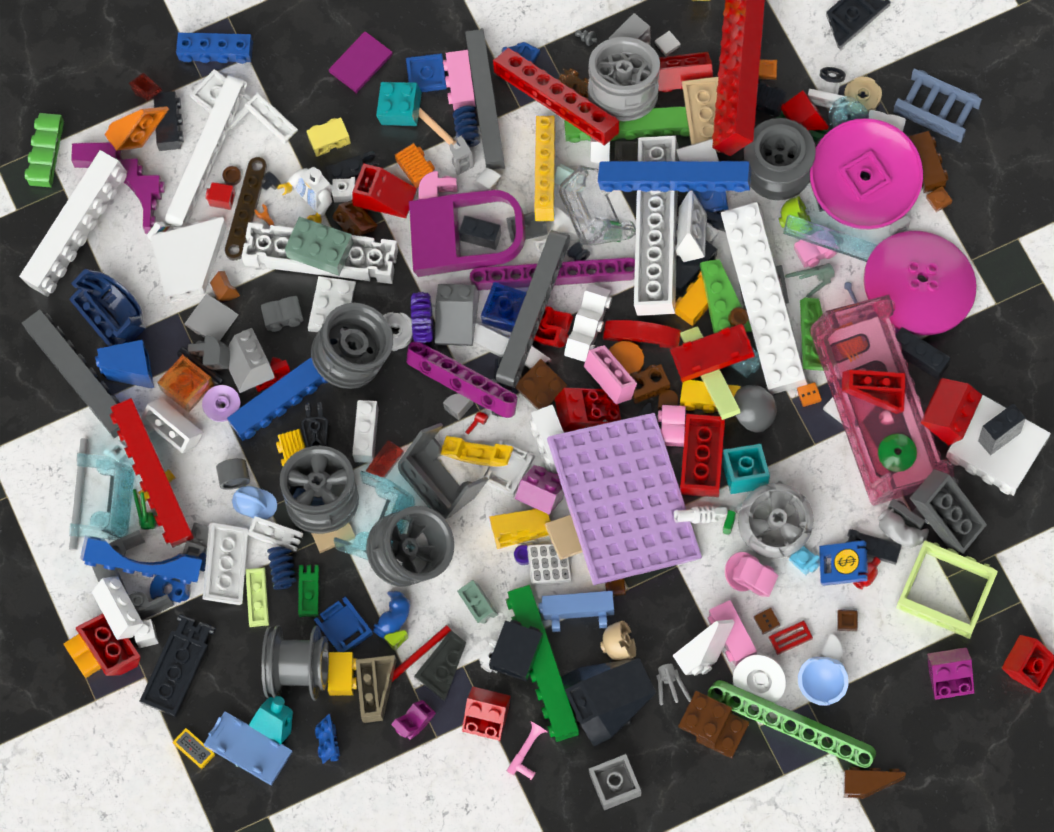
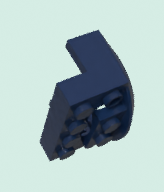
[69,269,146,347]

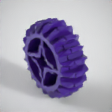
[411,292,433,343]

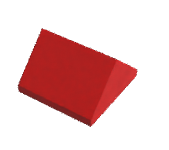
[781,90,829,130]

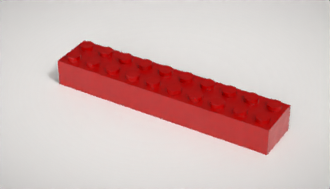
[712,0,765,156]

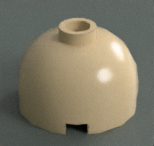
[601,621,636,661]

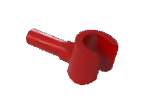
[465,412,488,435]

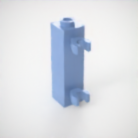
[538,591,614,632]

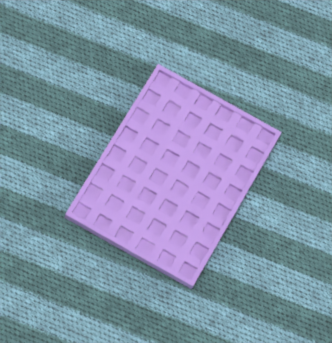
[547,413,702,585]

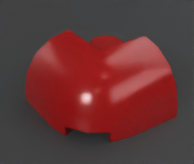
[534,306,573,348]

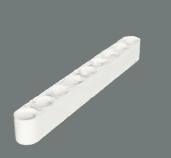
[165,75,247,227]

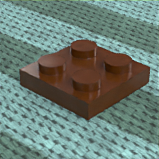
[515,359,568,410]

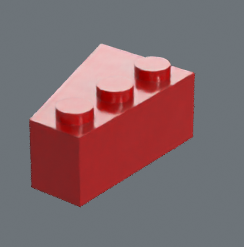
[842,370,905,414]

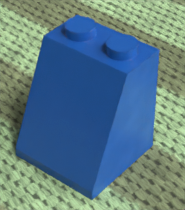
[95,340,154,388]

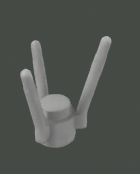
[656,664,691,705]

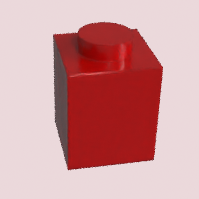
[206,182,236,210]

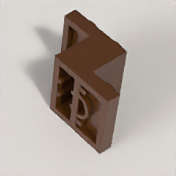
[678,691,749,759]

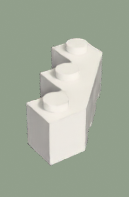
[564,284,612,362]

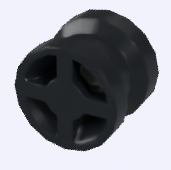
[566,241,590,261]

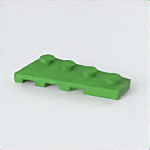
[700,259,752,333]
[800,297,834,371]

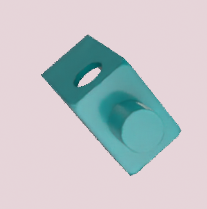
[249,696,293,745]

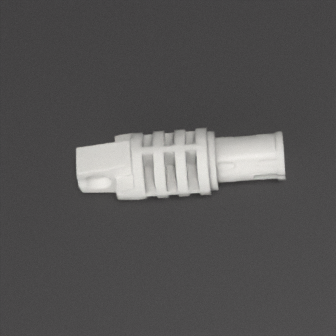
[674,505,728,524]

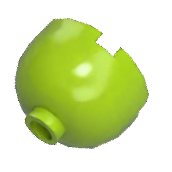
[778,196,813,235]

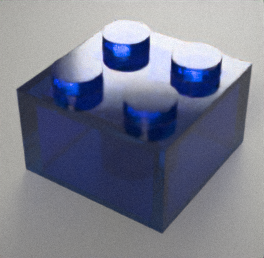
[481,282,527,333]

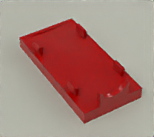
[670,324,755,382]

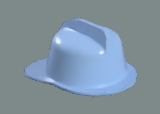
[232,486,277,520]

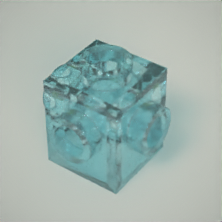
[730,348,760,379]

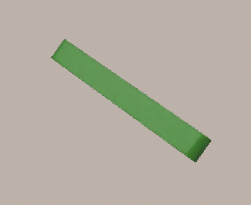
[708,680,876,768]

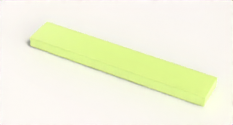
[680,326,740,420]

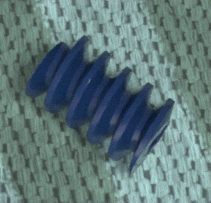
[453,106,480,148]
[267,546,297,590]

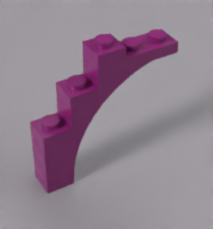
[71,142,165,234]

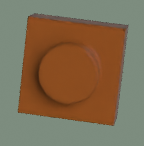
[926,186,953,212]

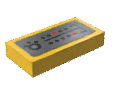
[172,728,215,769]

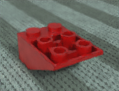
[352,163,417,218]
[555,388,621,433]

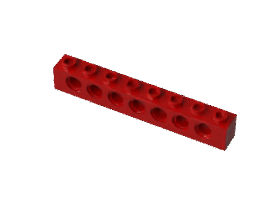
[493,48,619,146]

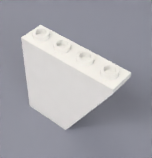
[150,217,226,303]

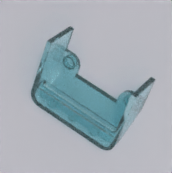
[69,453,134,540]
[333,470,415,560]

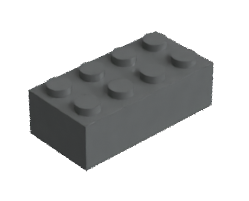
[910,469,987,553]

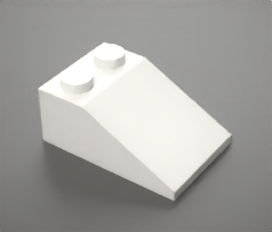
[673,619,735,676]

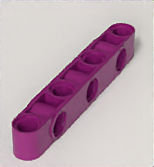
[406,342,517,418]

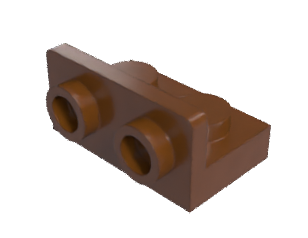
[333,200,378,236]

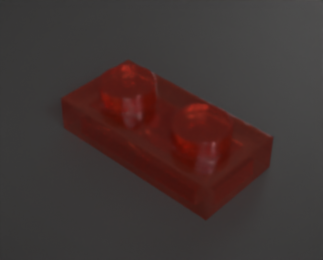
[366,440,404,483]

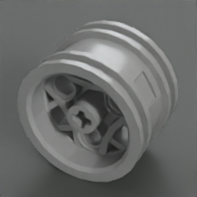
[588,37,660,121]

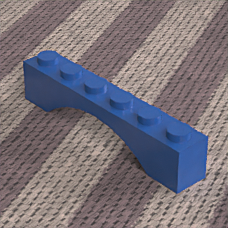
[80,535,202,584]

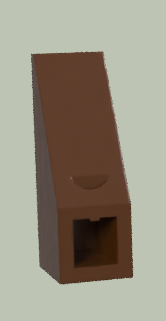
[843,767,906,799]

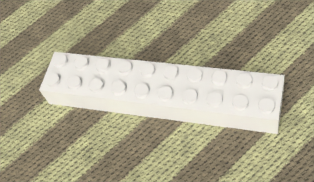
[634,136,678,316]
[721,202,808,394]

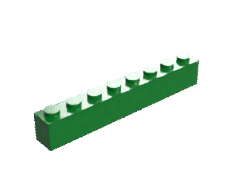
[505,585,579,742]

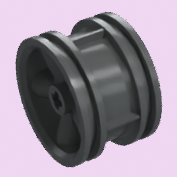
[280,446,359,534]
[366,506,454,587]

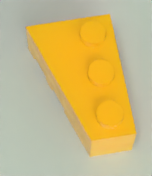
[489,508,550,549]

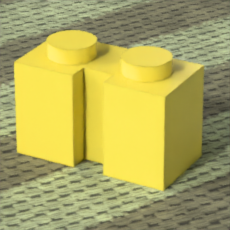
[307,117,351,157]

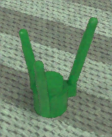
[133,489,158,530]

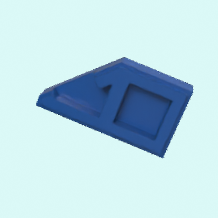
[502,42,540,64]

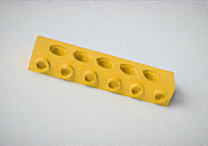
[534,116,555,221]

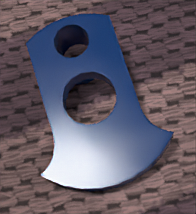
[150,575,190,603]

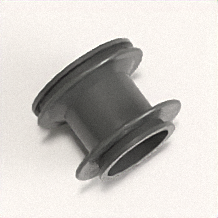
[744,118,816,201]
[262,625,329,701]

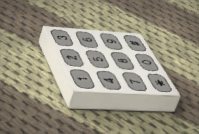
[527,544,571,585]

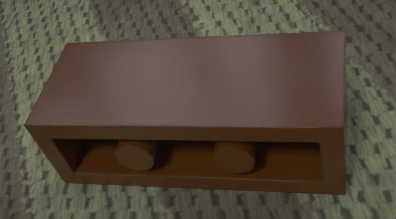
[908,131,948,193]

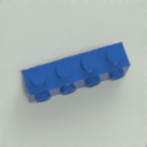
[176,32,253,64]

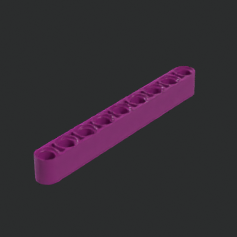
[470,258,635,290]

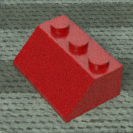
[658,52,713,92]
[920,378,983,445]
[76,613,140,676]

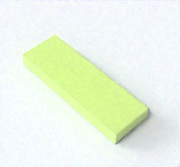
[246,567,269,627]

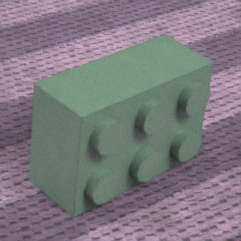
[285,216,354,276]

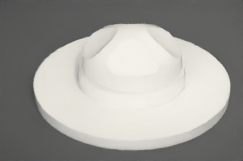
[733,655,786,707]

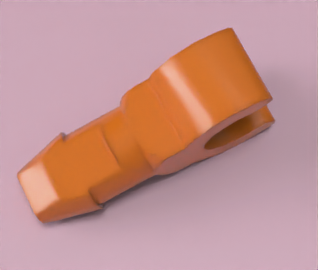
[254,204,275,226]

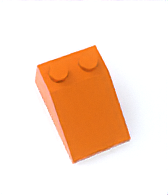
[104,106,169,151]

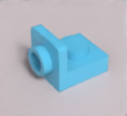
[789,546,820,575]

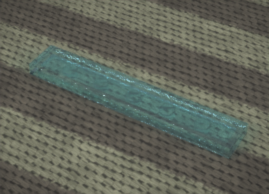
[783,215,877,262]

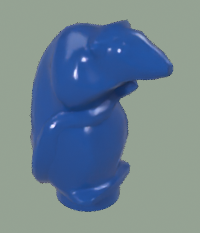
[373,591,410,639]

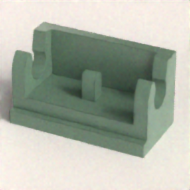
[457,580,498,624]

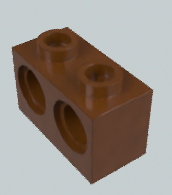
[630,364,670,404]

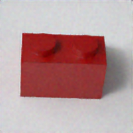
[1002,635,1054,693]

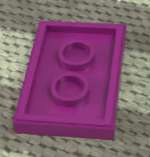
[329,32,393,93]

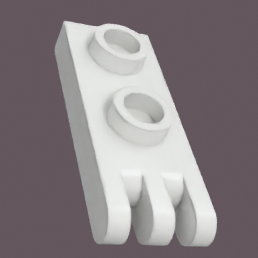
[247,516,303,552]

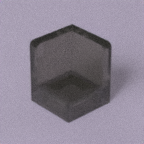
[614,141,638,161]

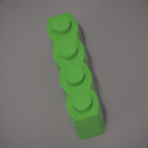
[25,113,64,188]

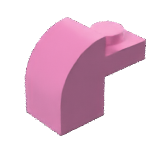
[418,171,458,200]

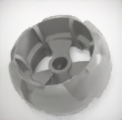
[738,483,814,559]

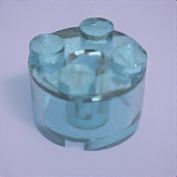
[828,96,869,128]

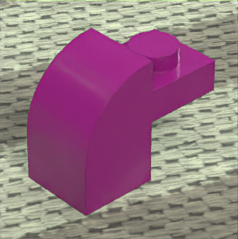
[391,700,436,740]

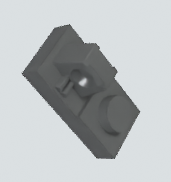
[888,498,925,530]

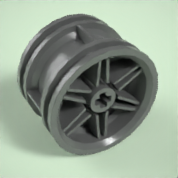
[311,303,393,389]

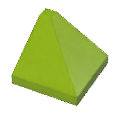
[384,630,408,651]

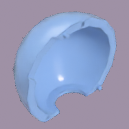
[798,657,848,705]

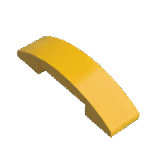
[441,436,513,466]

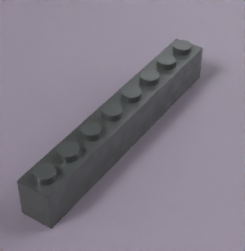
[22,309,120,438]

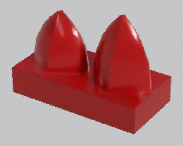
[255,357,291,392]

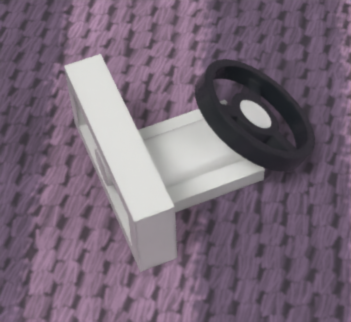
[808,67,846,111]

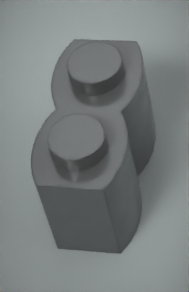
[261,296,304,332]

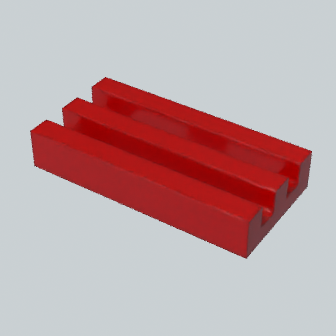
[769,620,813,655]

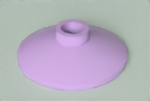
[202,385,240,422]

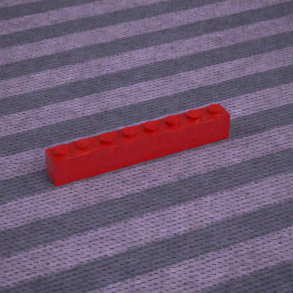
[109,398,194,548]

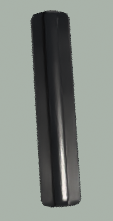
[177,347,224,386]

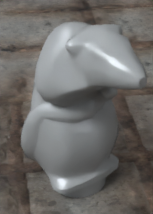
[878,508,929,548]

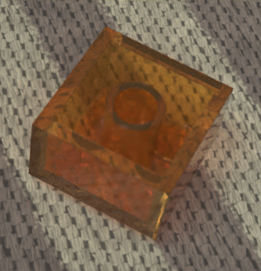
[157,355,214,413]

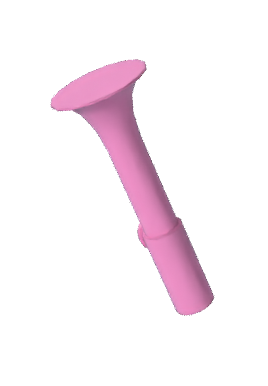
[506,721,548,780]

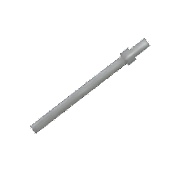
[69,438,89,551]

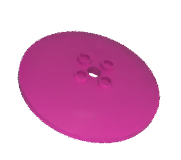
[810,119,923,230]
[864,231,977,335]

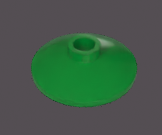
[878,434,917,472]

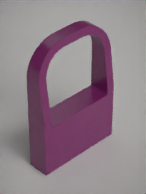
[409,190,525,277]

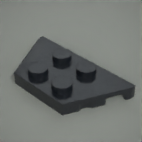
[826,0,891,49]

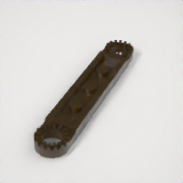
[225,157,267,261]

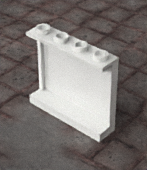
[946,395,1051,496]

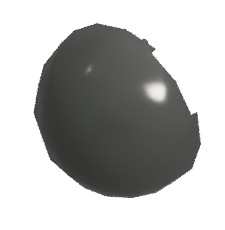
[734,385,777,432]

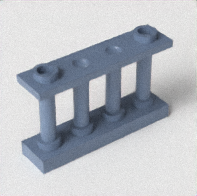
[893,69,982,143]

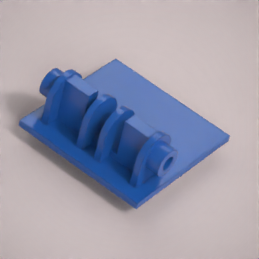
[315,714,340,764]

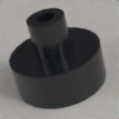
[261,171,281,191]

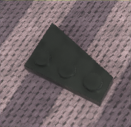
[414,630,467,702]

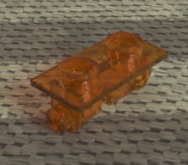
[558,68,589,99]

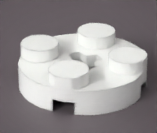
[383,312,413,351]

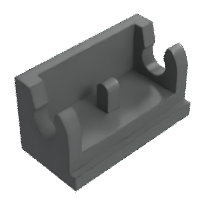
[506,212,548,243]

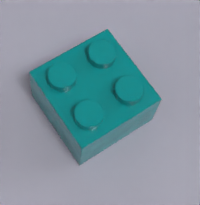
[376,82,422,126]
[722,444,770,494]

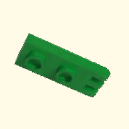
[298,564,319,617]

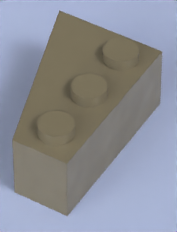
[356,655,397,723]

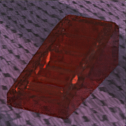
[129,73,162,101]

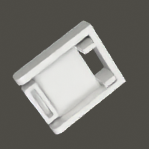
[479,440,534,497]

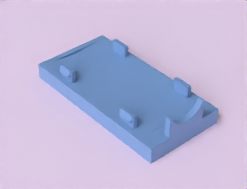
[204,712,292,786]

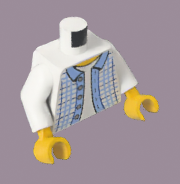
[278,167,332,224]

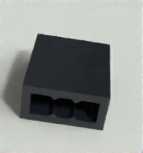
[978,404,1026,456]
[489,620,543,682]

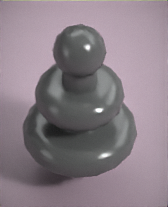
[575,30,597,46]

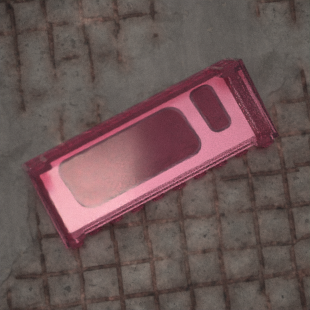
[811,295,954,506]

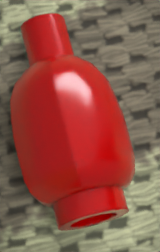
[853,557,881,590]

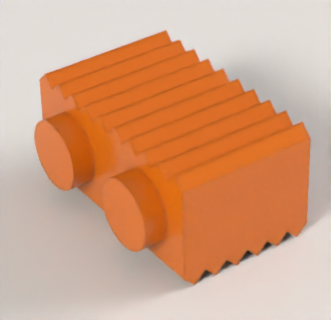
[395,143,435,189]

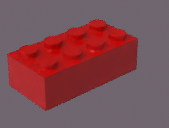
[680,414,725,497]

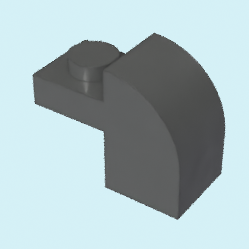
[188,335,230,370]

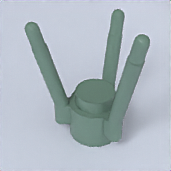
[785,263,835,298]

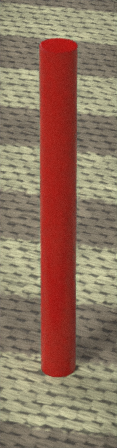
[392,625,451,682]

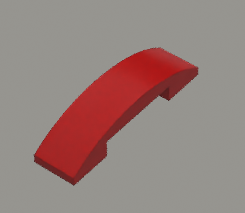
[603,320,681,349]

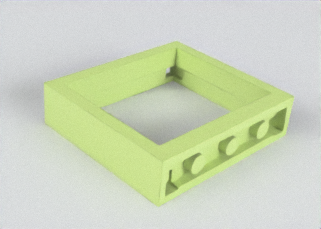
[896,541,998,639]

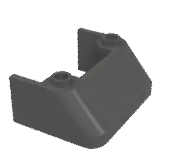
[398,423,489,519]
[92,530,173,620]

